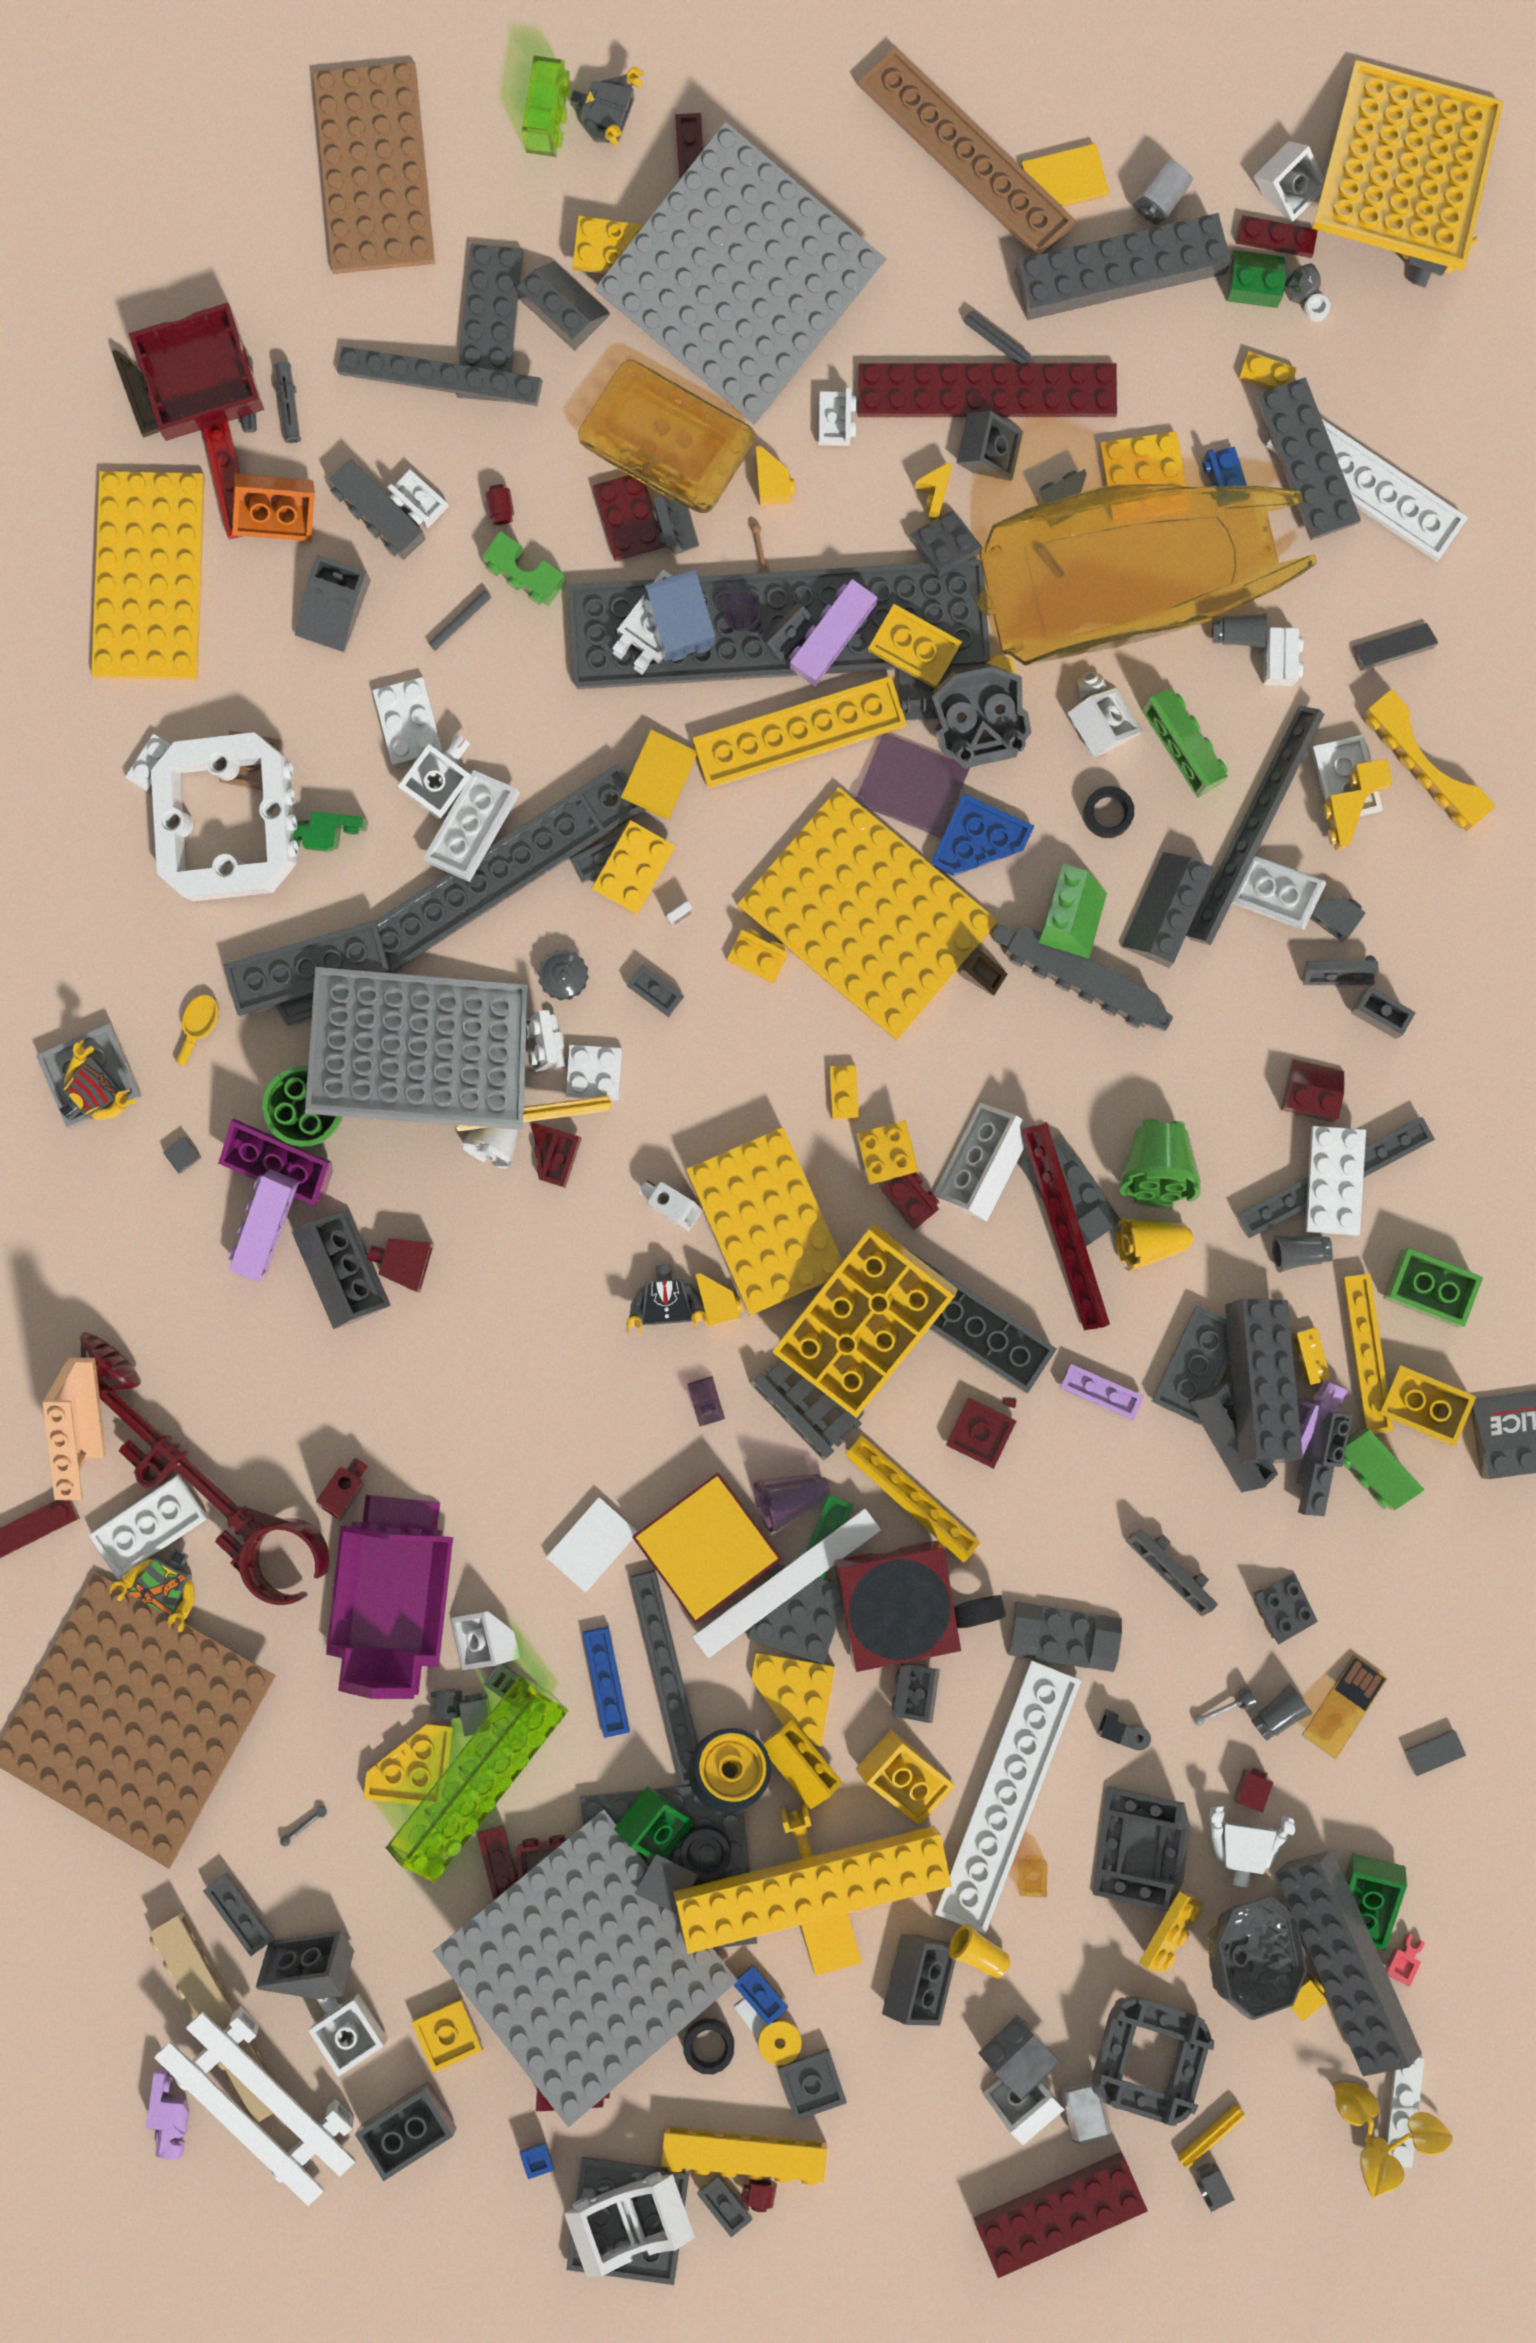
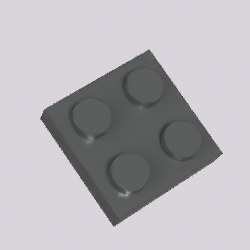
[910,510,982,576]
[778,2048,847,2121]

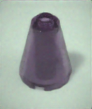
[753,1474,830,1532]

